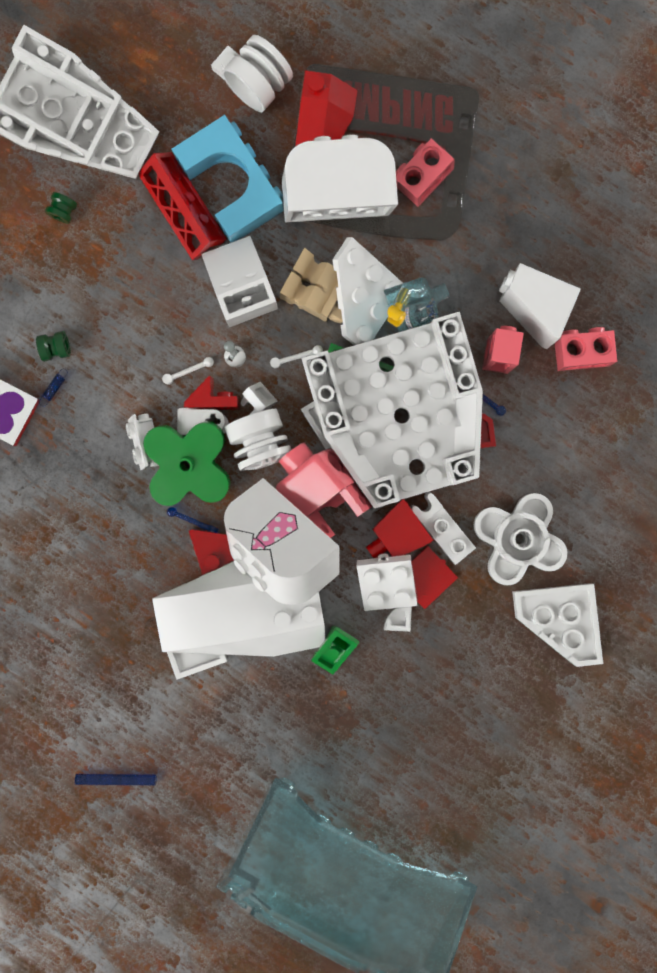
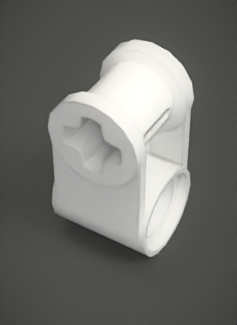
[177,408,229,436]

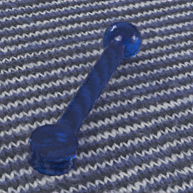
[482,394,506,416]
[167,507,219,533]

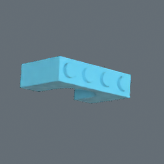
[172,115,284,243]

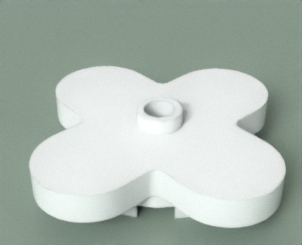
[474,493,567,585]

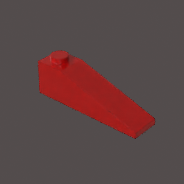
[295,70,357,147]

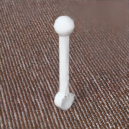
[270,345,323,369]
[162,357,214,385]

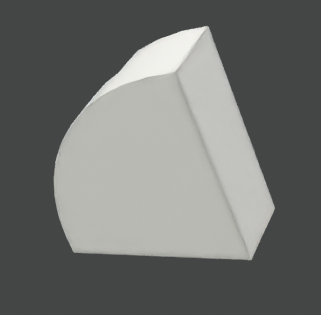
[383,606,412,632]

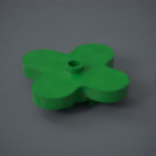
[143,421,230,506]

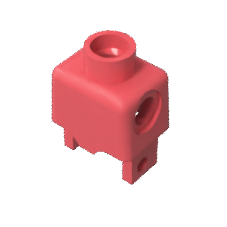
[275,443,372,538]

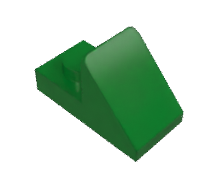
[311,625,359,675]

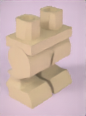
[280,248,343,324]

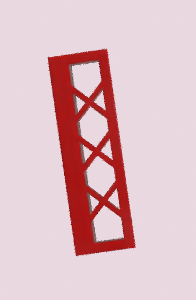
[138,152,227,261]

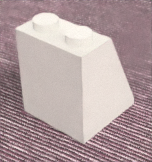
[499,263,581,349]

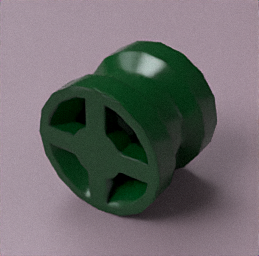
[45,192,78,224]

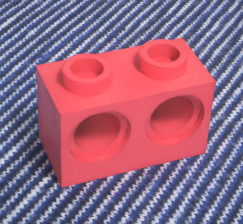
[396,138,454,207]
[482,326,524,374]
[555,327,617,371]

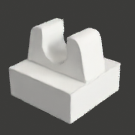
[241,382,277,415]

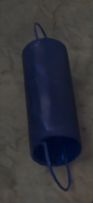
[39,369,68,406]

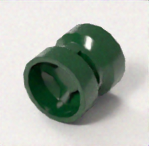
[36,331,71,362]

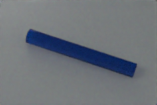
[75,774,157,786]

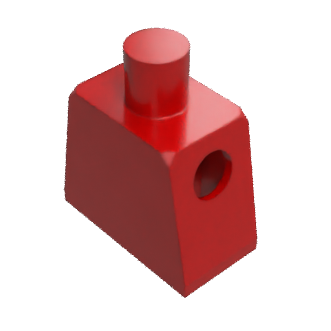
[366,499,434,559]

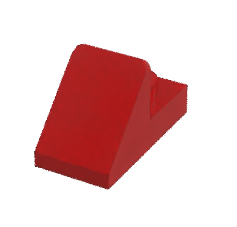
[184,376,240,410]

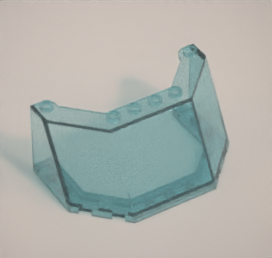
[216,777,478,973]

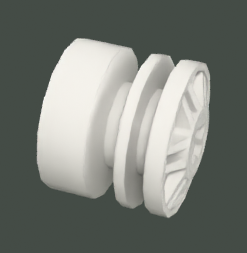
[222,35,293,112]
[224,409,292,471]

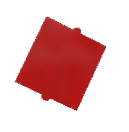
[412,546,458,609]

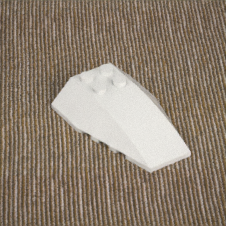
[0,25,159,179]
[152,561,325,657]

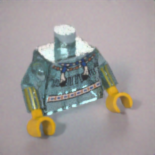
[383,277,450,333]

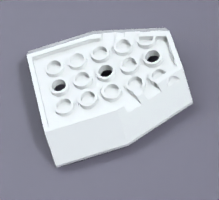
[301,312,483,508]

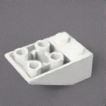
[201,236,278,327]

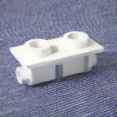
[126,414,159,470]

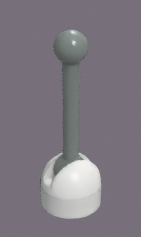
[224,341,246,368]

